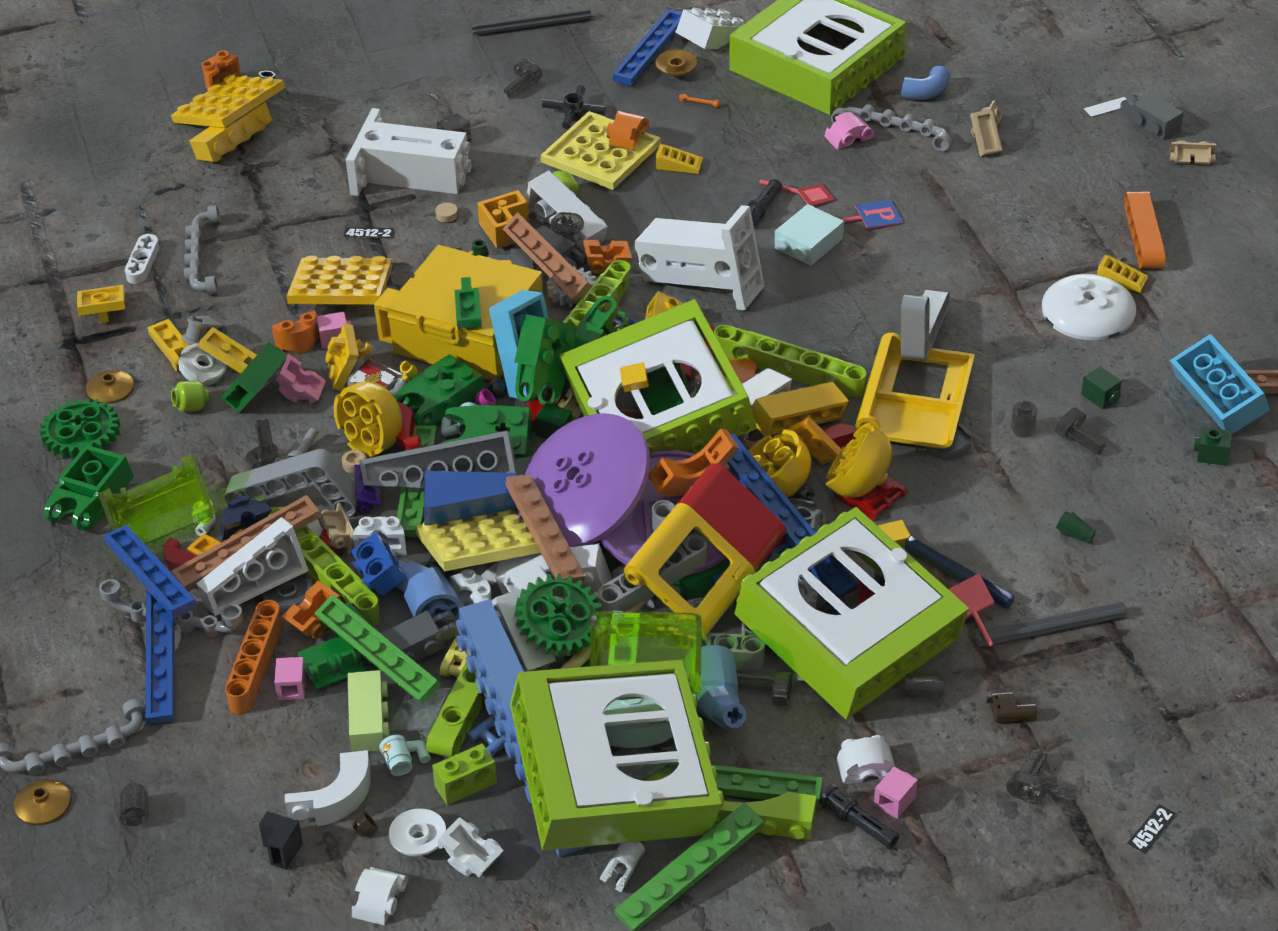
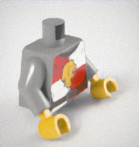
[348,340,418,396]

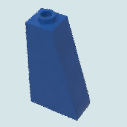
[424,471,517,525]

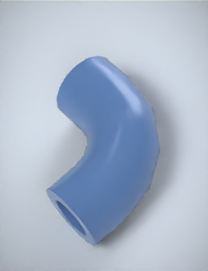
[901,66,951,100]

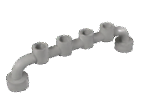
[831,104,952,152]
[184,205,220,295]
[99,579,243,637]
[0,698,145,776]

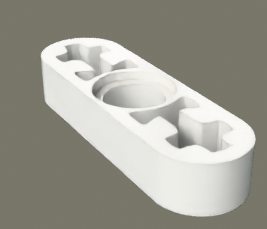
[125,234,159,284]

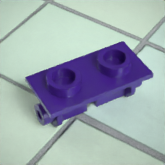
[354,464,381,514]

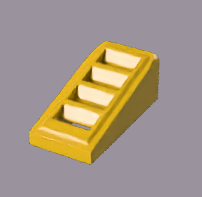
[656,144,703,174]
[1097,255,1148,293]

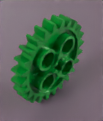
[39,398,121,460]
[514,573,603,657]

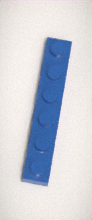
[613,9,682,86]
[103,525,197,619]
[145,589,175,724]

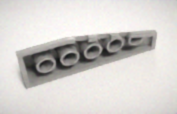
[359,431,517,488]

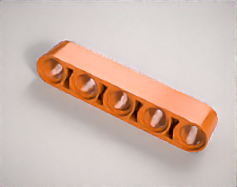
[1124,191,1165,269]
[225,600,283,715]

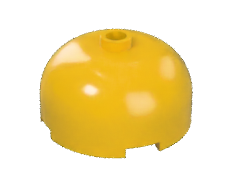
[334,381,402,457]
[825,423,892,498]
[748,430,811,498]

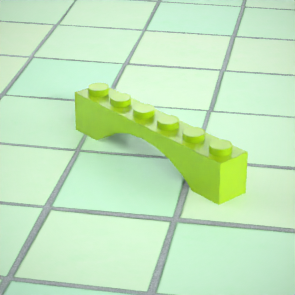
[647,772,817,840]

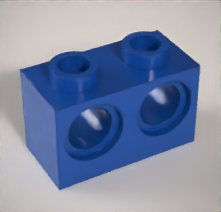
[351,532,407,596]

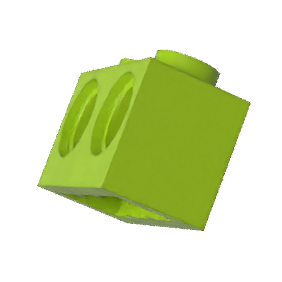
[432,743,497,806]

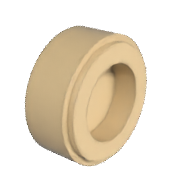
[435,203,458,223]
[342,450,367,473]

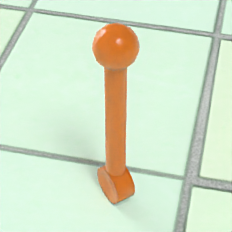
[679,94,721,108]

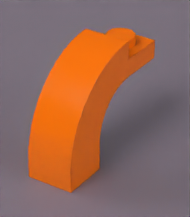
[648,428,739,496]

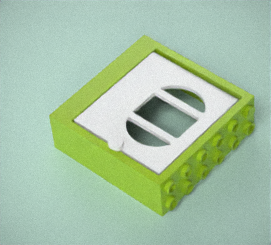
[730,0,907,115]
[559,299,757,454]
[734,507,969,720]
[510,660,724,851]

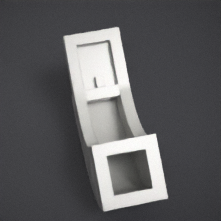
[285,750,371,826]

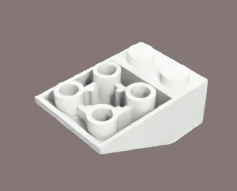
[676,7,745,49]

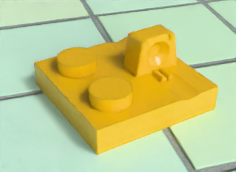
[77,285,125,323]
[325,323,359,391]

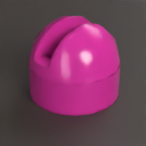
[475,388,496,405]

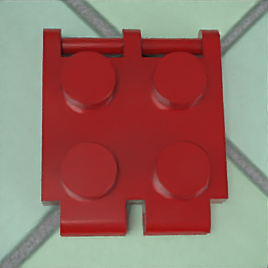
[834,476,908,521]

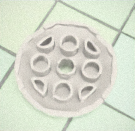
[1042,274,1136,340]

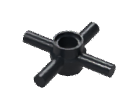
[542,85,606,129]

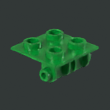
[296,637,366,690]

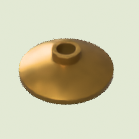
[656,50,697,76]
[86,370,134,404]
[14,779,71,825]

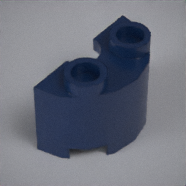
[220,496,272,541]

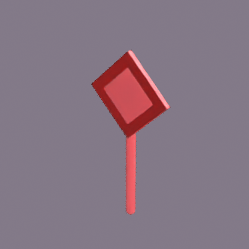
[759,180,835,206]

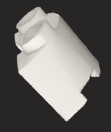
[353,516,407,556]
[450,569,492,607]
[836,735,895,785]
[437,817,504,877]
[352,867,408,926]

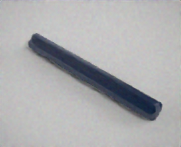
[904,536,1015,608]

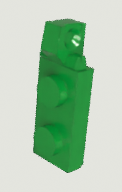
[455,277,482,329]

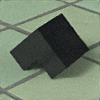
[259,811,303,870]

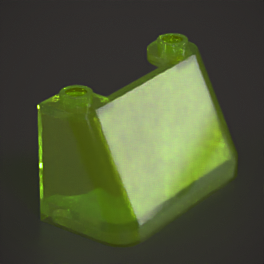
[98,453,216,545]
[590,611,702,694]

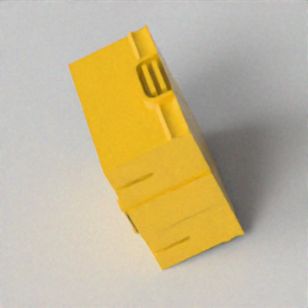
[386,245,543,380]

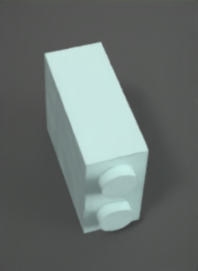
[775,204,844,266]

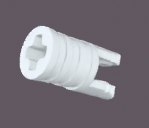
[600,841,645,892]

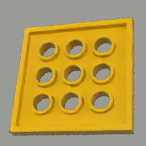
[171,75,286,128]
[287,256,392,304]

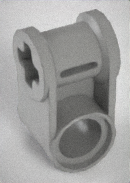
[182,316,228,345]

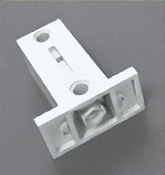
[346,108,472,196]
[635,205,765,310]

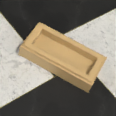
[970,109,1003,157]

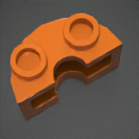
[202,50,241,92]
[606,111,650,150]
[583,240,632,274]
[272,310,320,354]
[281,581,340,639]

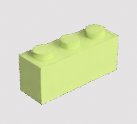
[348,670,390,752]

